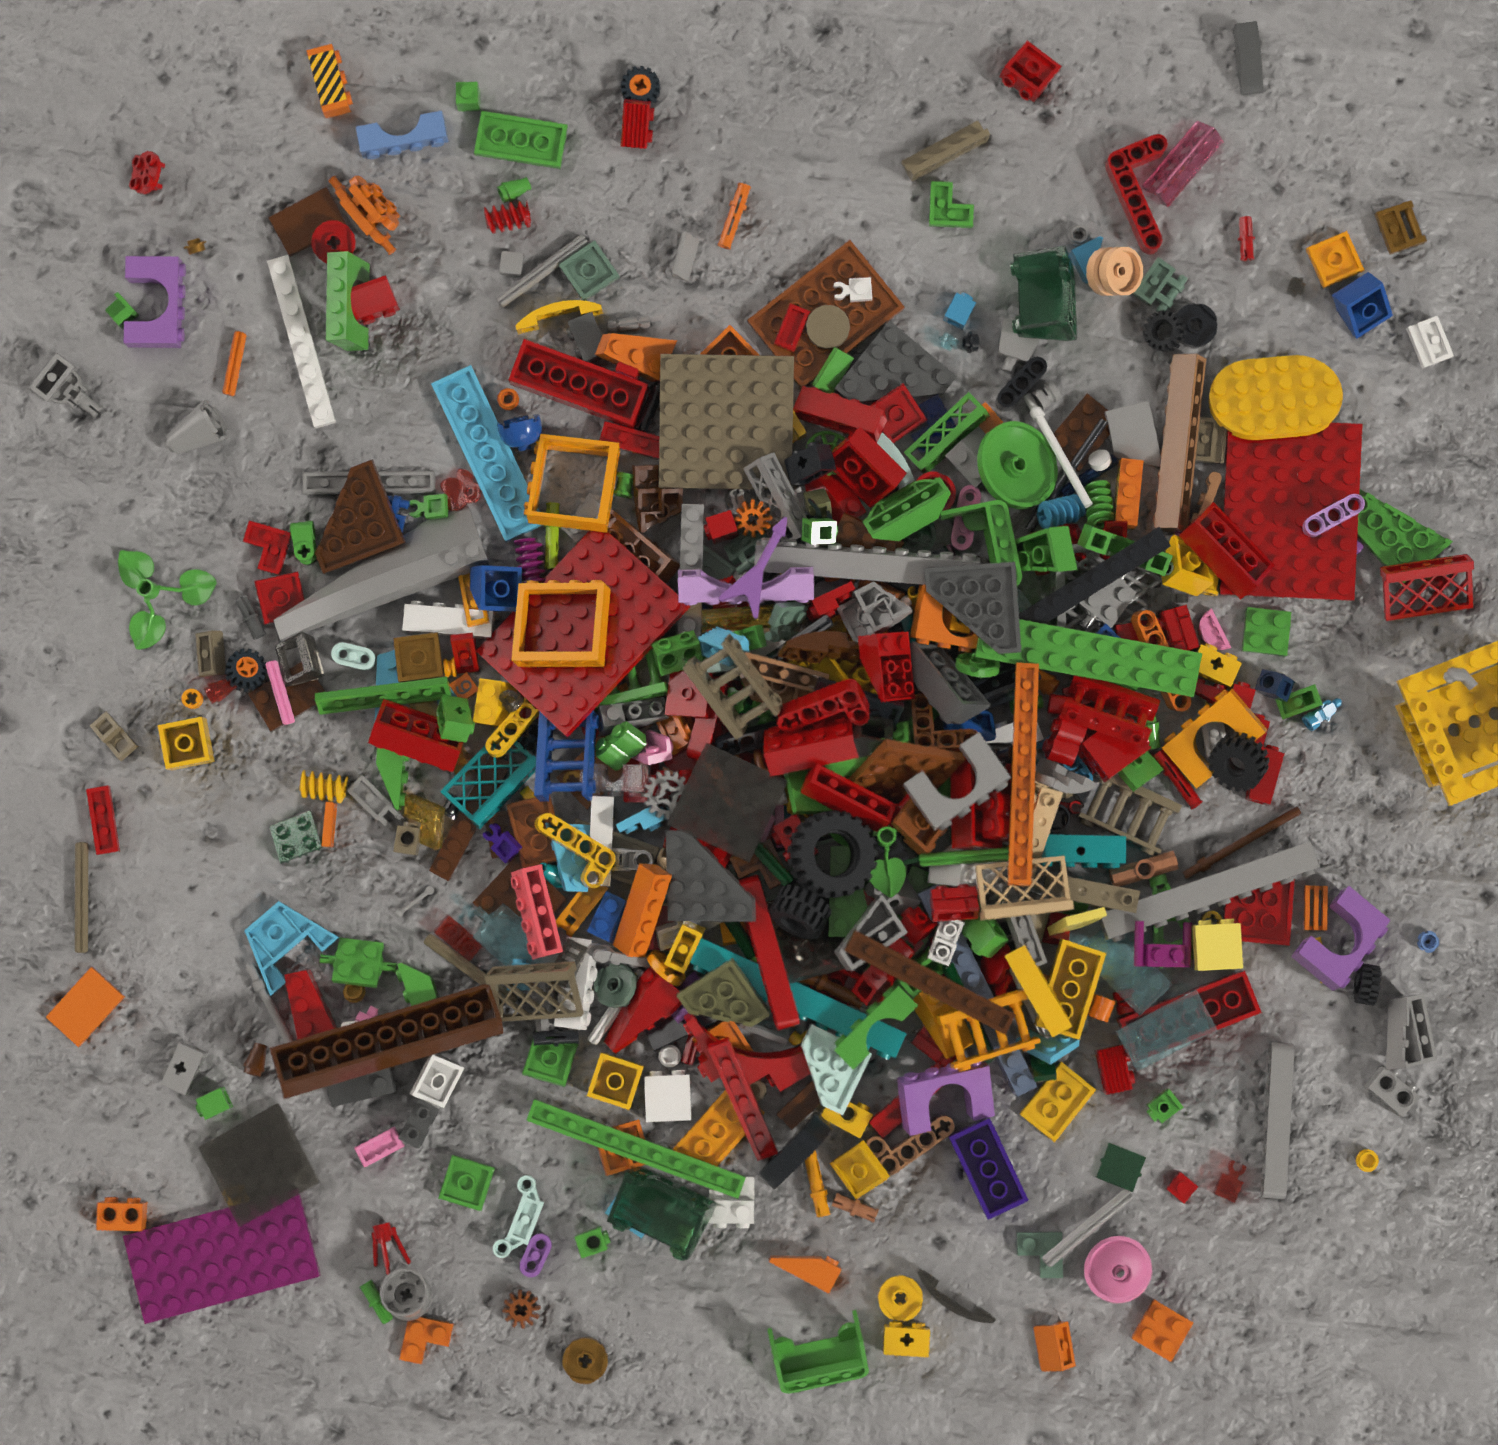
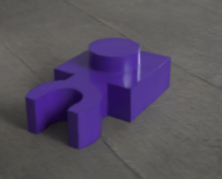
[482,823,522,864]

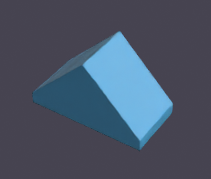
[1069,236,1103,284]

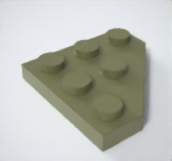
[676,958,771,1027]

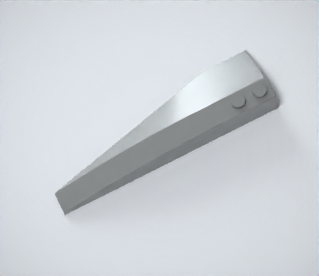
[273,506,490,641]

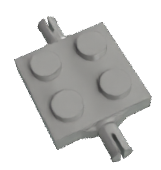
[1078,573,1137,630]

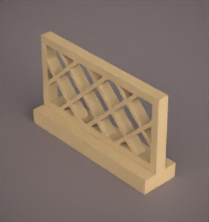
[975,856,1074,921]

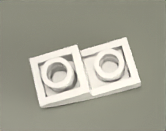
[927,920,964,966]

